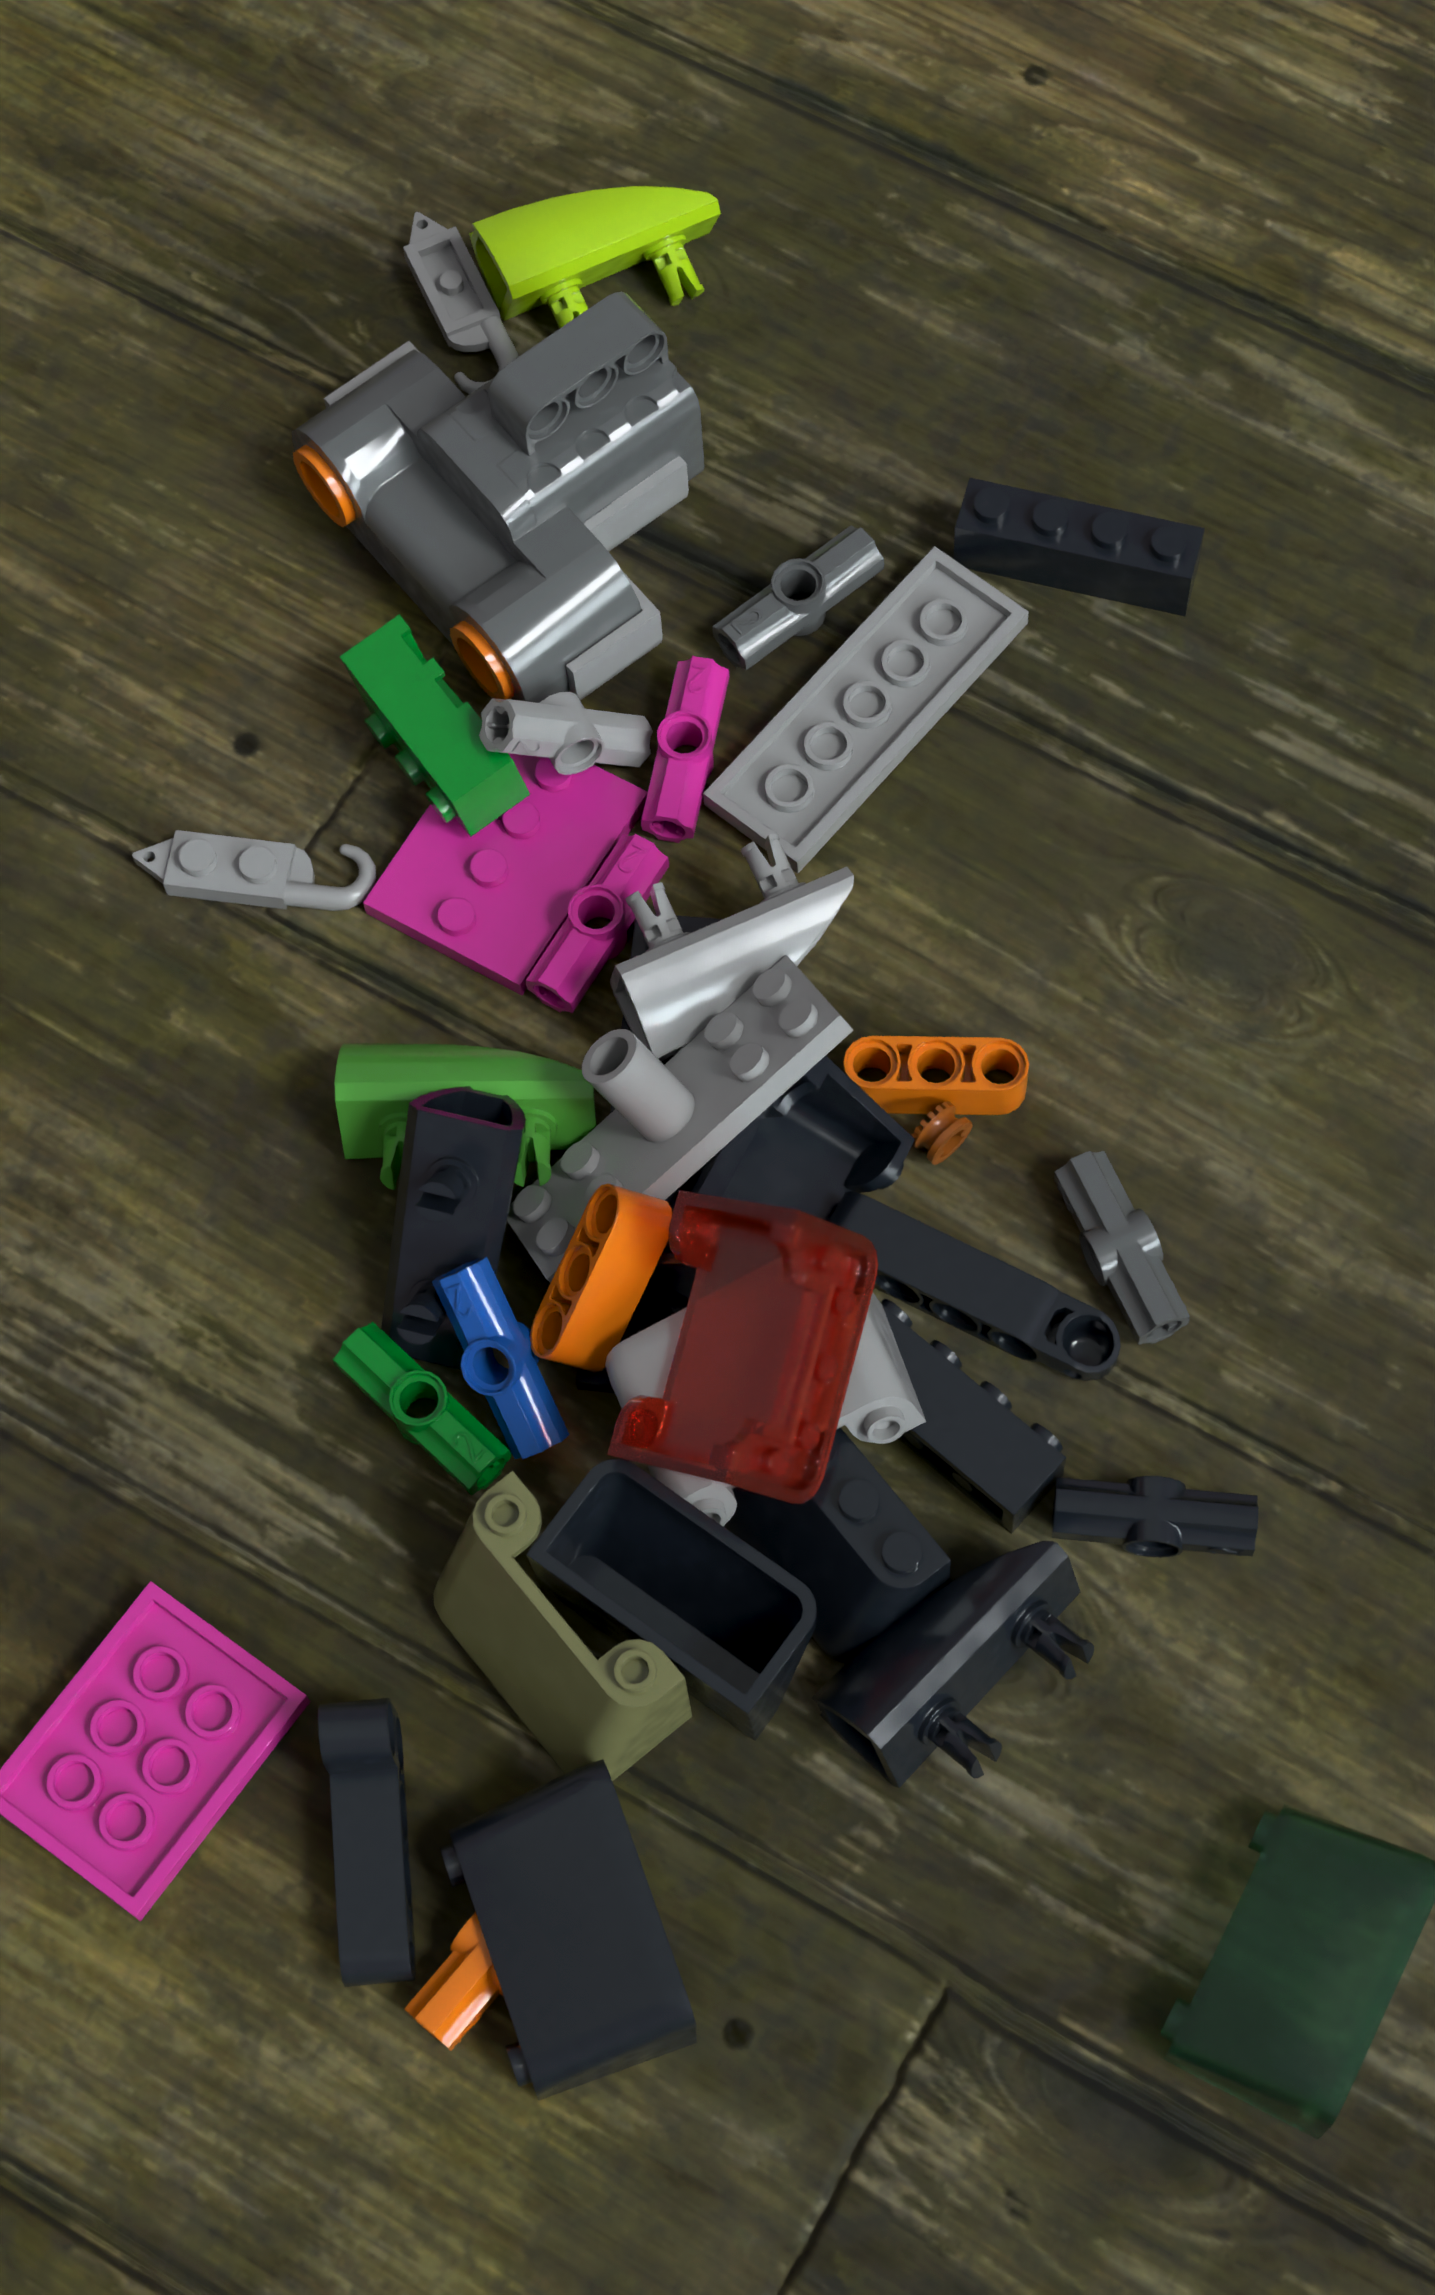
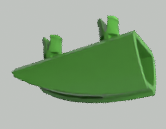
[334,1043,597,1190]

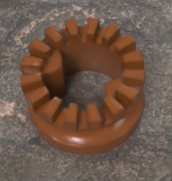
[911,1101,973,1165]

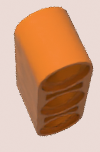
[843,1036,1029,1115]
[530,1183,673,1372]

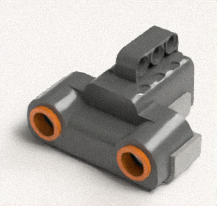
[292,292,705,703]

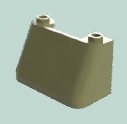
[433,1471,692,1781]

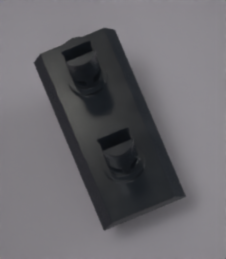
[381,1086,526,1370]
[812,1541,1094,1788]

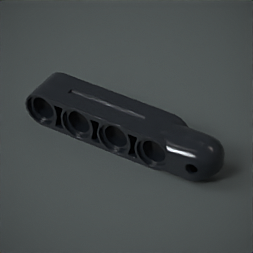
[816,1191,1121,1381]

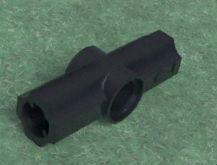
[1052,1476,1259,1558]

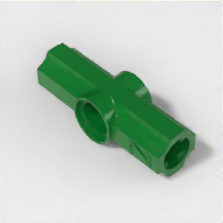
[333,1321,512,1496]

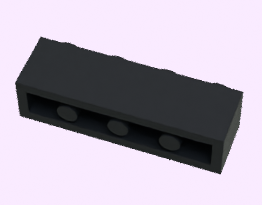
[953,478,1205,616]
[881,1299,1066,1534]

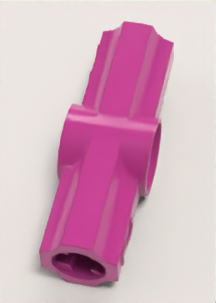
[641,656,730,843]
[526,834,669,1013]

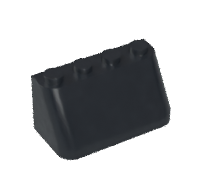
[723,1427,951,1664]
[526,1459,817,1741]

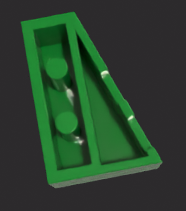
[339,614,530,837]

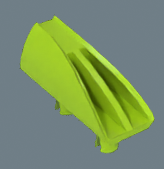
[469,186,721,328]

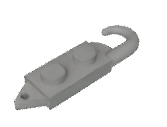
[403,212,519,394]
[132,830,376,911]

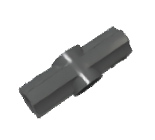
[712,525,884,671]
[1054,1151,1190,1345]

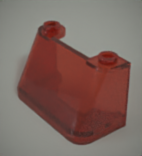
[607,1190,878,1504]

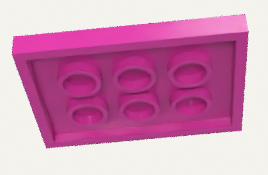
[363,753,648,995]
[0,1581,310,1922]

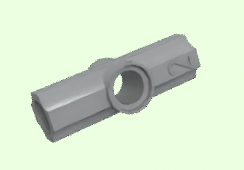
[479,692,653,775]

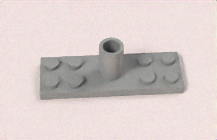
[507,955,853,1283]

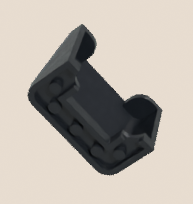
[651,1056,915,1303]
[440,1759,697,2101]

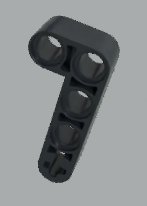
[318,1698,416,1987]

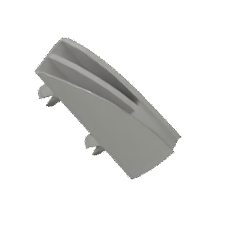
[610,833,854,1061]

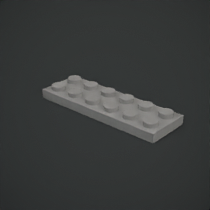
[703,546,1029,874]

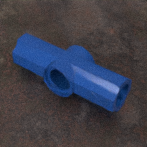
[432,1256,570,1459]

